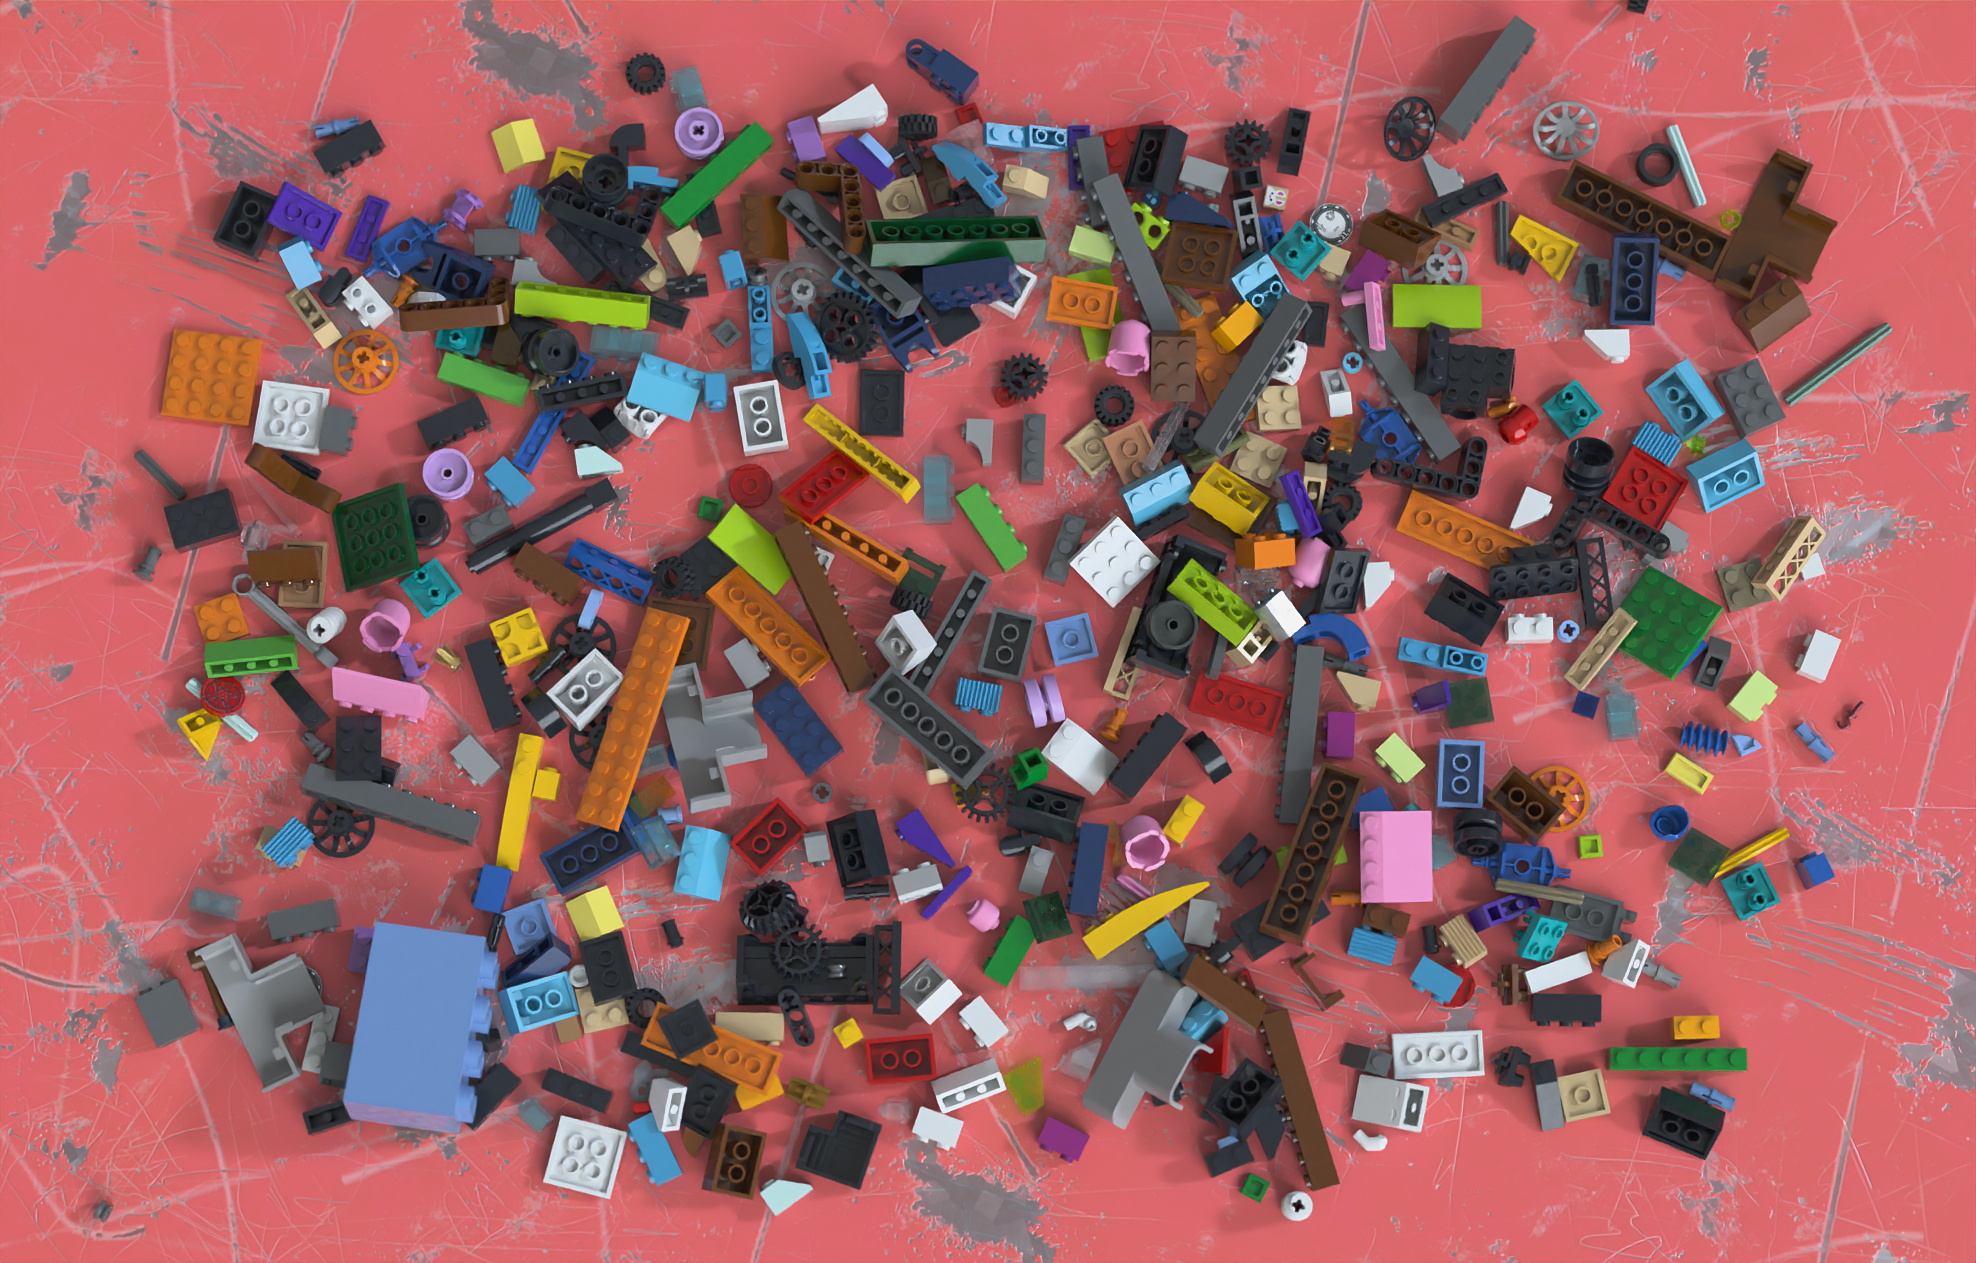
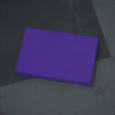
[264,181,342,252]

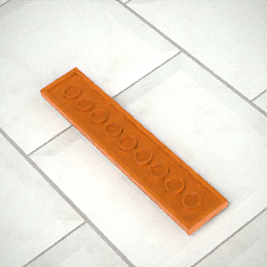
[575,607,690,832]

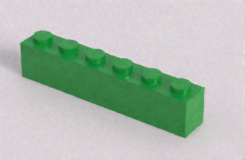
[660,121,774,232]
[1607,1047,1747,1072]

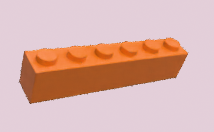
[783,507,909,587]

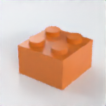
[1235,531,1296,569]

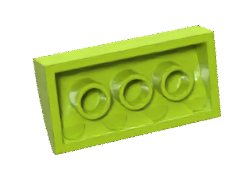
[1067,268,1123,363]
[1391,284,1482,330]
[706,503,791,595]
[1167,558,1258,646]

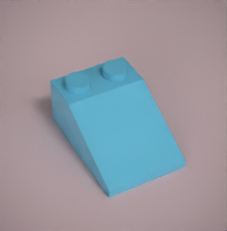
[497,971,580,1036]

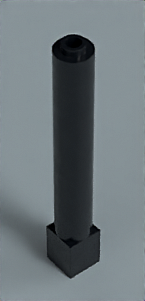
[465,478,620,575]

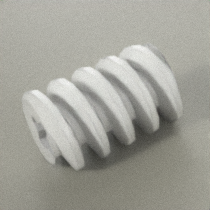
[307,606,347,644]
[1281,1191,1313,1221]

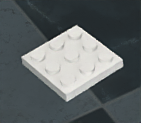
[252,380,330,455]
[1068,515,1161,608]
[543,1115,628,1199]

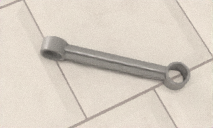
[232,574,339,670]

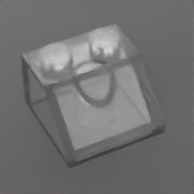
[938,119,994,181]
[1234,565,1282,609]
[1058,1038,1103,1084]

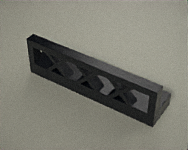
[1574,537,1614,631]
[873,921,902,1015]

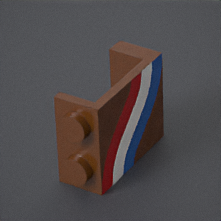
[1292,952,1345,1012]

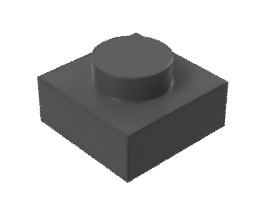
[712,318,743,350]

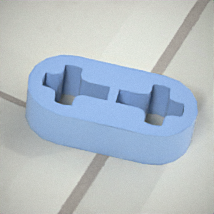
[858,132,894,168]
[578,589,604,630]

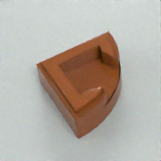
[683,1127,706,1158]

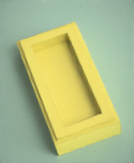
[1663,752,1714,795]

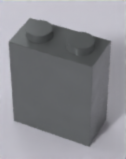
[135,977,202,1048]

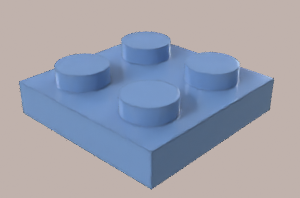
[1044,613,1099,667]
[501,898,558,956]

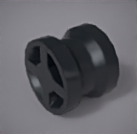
[1507,249,1532,276]

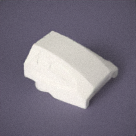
[1272,340,1307,386]
[613,390,668,439]

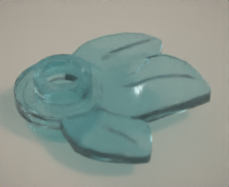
[630,1059,670,1102]

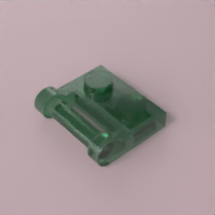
[889,547,947,600]

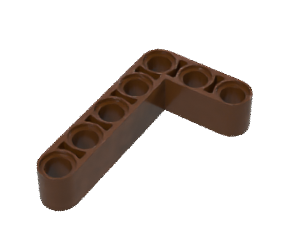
[793,160,866,254]
[398,277,511,332]
[244,442,342,515]

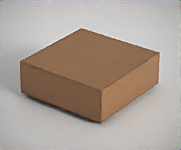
[555,1016,583,1044]

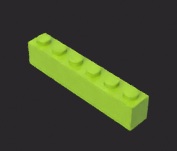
[514,281,651,330]

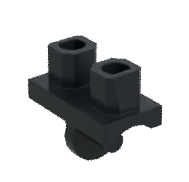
[889,136,928,178]
[666,274,709,302]
[1300,426,1332,463]
[1491,1046,1531,1087]

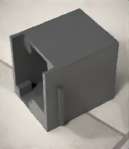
[318,1041,353,1089]

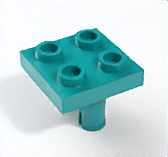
[1269,220,1332,283]
[434,326,486,359]
[1541,379,1604,441]
[400,558,463,620]
[1719,861,1781,922]
[1513,909,1568,963]

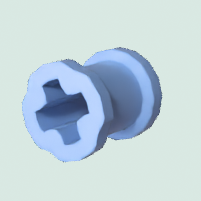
[1556,620,1579,643]
[657,804,683,827]

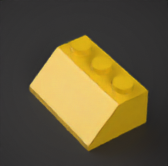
[1188,461,1271,536]

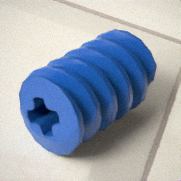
[1679,721,1729,757]

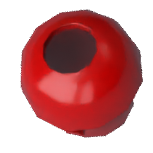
[1497,404,1539,445]

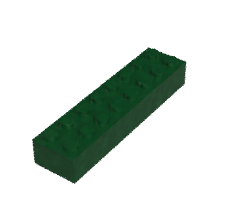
[863,215,1047,267]

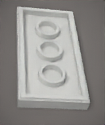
[1391,1030,1485,1080]

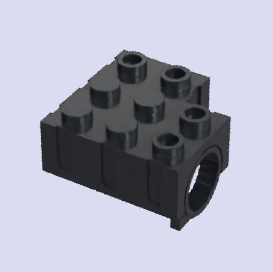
[1440,343,1516,420]
[795,1110,883,1190]

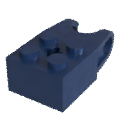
[906,39,979,106]
[411,240,496,300]
[868,301,939,374]

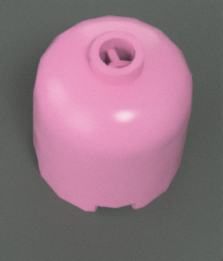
[1105,320,1151,376]
[1287,536,1330,588]
[360,599,411,653]
[1120,815,1170,871]

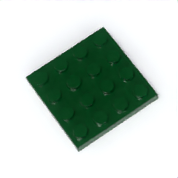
[331,483,421,592]

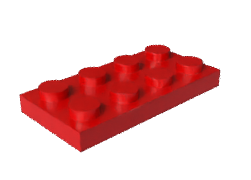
[778,448,870,525]
[1188,668,1287,738]

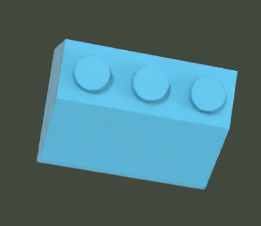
[626,352,706,422]
[1645,359,1726,443]
[1686,438,1765,513]
[1118,460,1193,528]
[673,825,732,902]

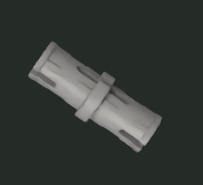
[1641,960,1682,989]

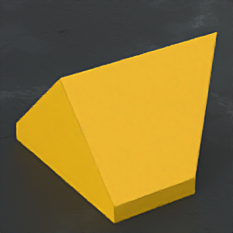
[176,708,223,761]

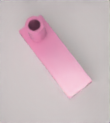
[1341,281,1386,351]

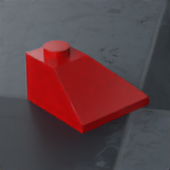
[1193,1027,1229,1075]

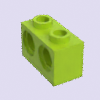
[1131,202,1171,250]

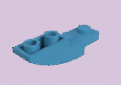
[982,122,1068,153]
[932,141,1007,208]
[604,166,680,195]
[748,285,774,374]
[786,312,833,400]
[1395,637,1488,677]

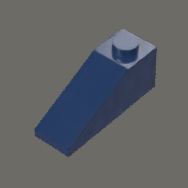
[1165,191,1234,229]
[501,932,572,989]

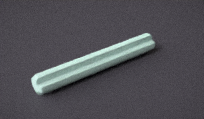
[1666,125,1707,208]
[185,678,258,742]

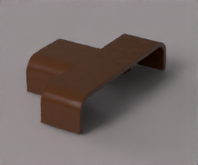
[1712,148,1838,303]

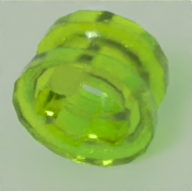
[1720,209,1742,231]
[1690,434,1706,456]

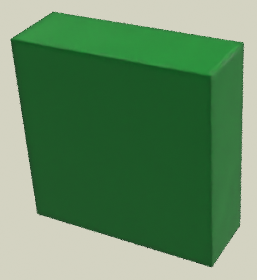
[697,495,724,523]
[1240,1172,1270,1203]

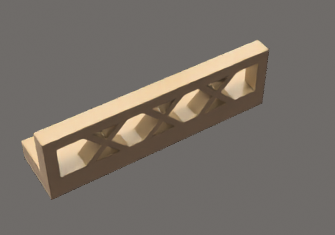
[1751,516,1826,601]
[1103,606,1142,701]

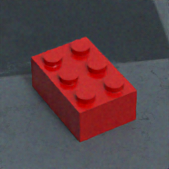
[729,797,810,878]
[865,1033,937,1086]

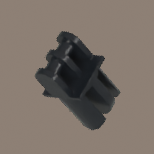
[318,267,352,307]
[999,831,1041,857]
[1206,936,1241,966]

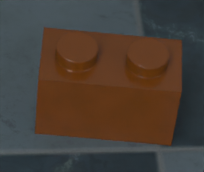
[1360,903,1411,938]

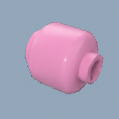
[966,898,1000,932]

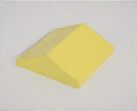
[491,119,546,174]
[565,885,624,942]

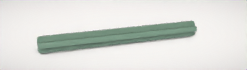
[1784,322,1893,407]

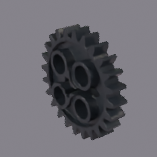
[812,291,879,364]

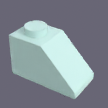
[574,444,624,479]
[760,1179,813,1216]

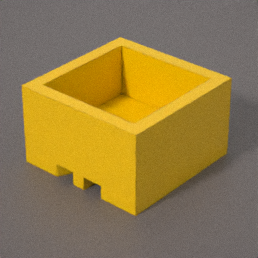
[489,607,550,668]

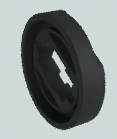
[772,351,806,390]

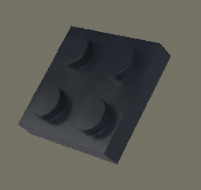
[657,999,719,1061]

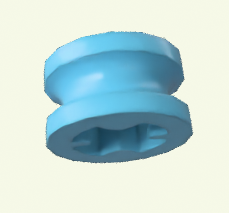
[1342,352,1363,374]

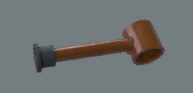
[187,943,235,1031]

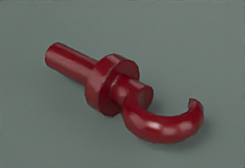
[1837,701,1865,730]

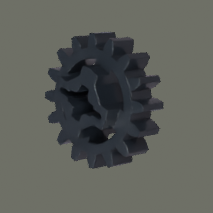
[1224,119,1272,167]
[1000,353,1048,401]

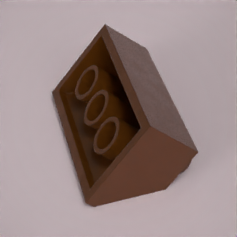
[1177,949,1268,1033]

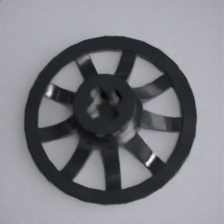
[1384,96,1436,162]
[1151,409,1206,475]
[550,613,617,675]
[569,706,613,770]
[307,800,375,858]

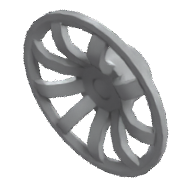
[1533,100,1599,160]
[1402,239,1468,285]
[771,262,836,325]

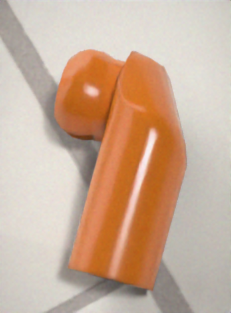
[1488,395,1518,419]

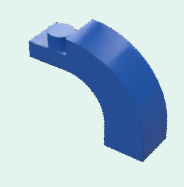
[1291,613,1370,662]

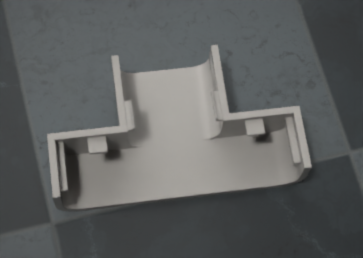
[661,662,767,814]
[194,933,326,1093]
[1082,969,1213,1130]

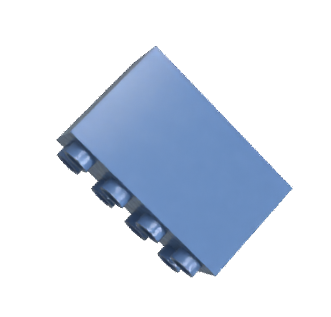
[343,921,500,1134]

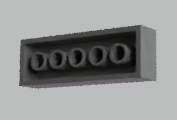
[1435,15,1537,145]
[861,666,995,790]

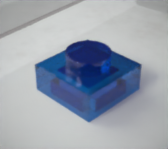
[1571,691,1600,720]

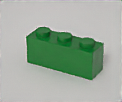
[982,915,1041,988]

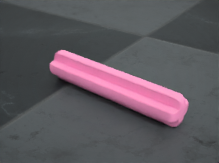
[1115,872,1174,919]

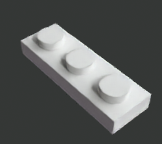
[301,1005,341,1074]

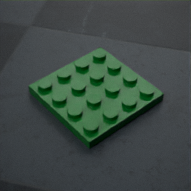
[1617,565,1724,682]

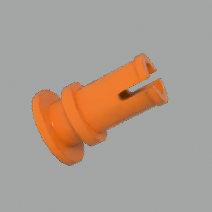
[389,274,421,307]
[1099,707,1129,743]
[1331,889,1365,909]
[1586,934,1622,965]

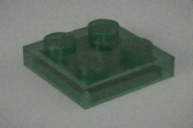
[1446,677,1494,729]
[1667,827,1731,888]
[1022,891,1073,944]

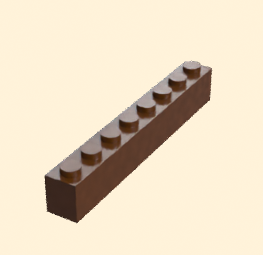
[1258,1008,1340,1192]

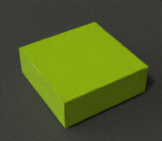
[1577,834,1603,859]

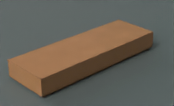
[1413,205,1480,252]

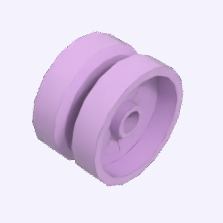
[674,107,724,162]
[422,448,475,502]
[1023,673,1066,728]

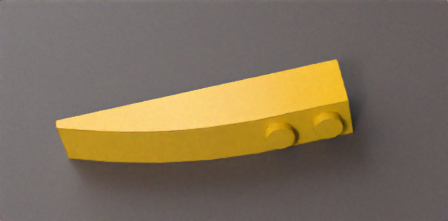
[803,403,921,504]
[496,733,545,872]
[1083,881,1210,960]

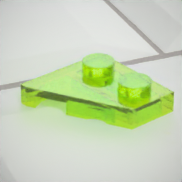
[1002,1056,1044,1117]

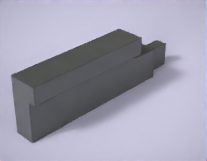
[1205,630,1228,680]

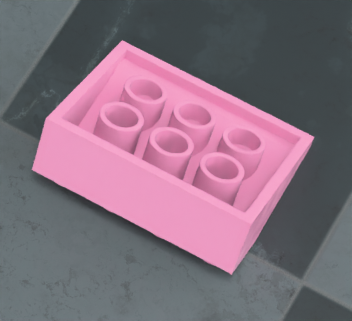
[332,667,430,723]
[1360,811,1433,903]

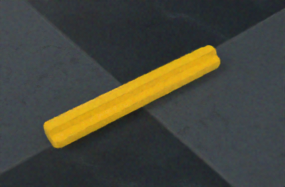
[1708,826,1790,878]

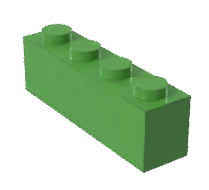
[437,351,531,409]
[955,482,1028,573]
[204,634,299,678]

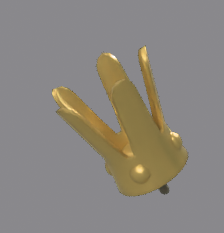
[431,641,464,673]

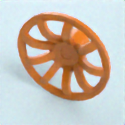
[333,330,399,395]
[1530,766,1590,833]

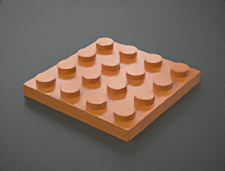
[161,329,263,427]

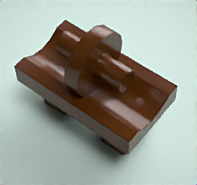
[1491,964,1528,1006]

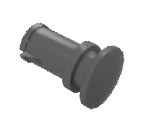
[132,546,163,582]
[299,730,334,763]

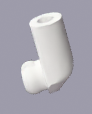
[1063,1012,1097,1032]
[1352,1129,1387,1151]

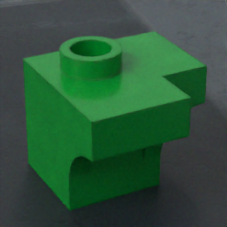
[1008,747,1048,791]

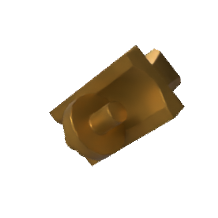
[784,1076,830,1111]

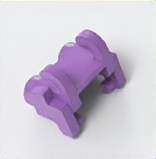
[442,189,485,233]
[389,642,431,683]

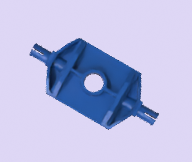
[362,216,448,281]
[1357,398,1422,473]
[1471,842,1571,887]

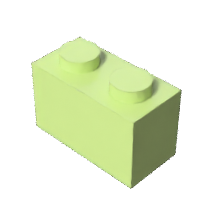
[1068,225,1116,267]
[1726,670,1778,724]
[1373,733,1425,785]

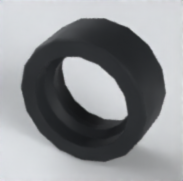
[1636,143,1680,187]

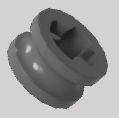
[747,267,767,286]
[813,782,833,803]
[826,965,847,978]
[93,1200,114,1223]

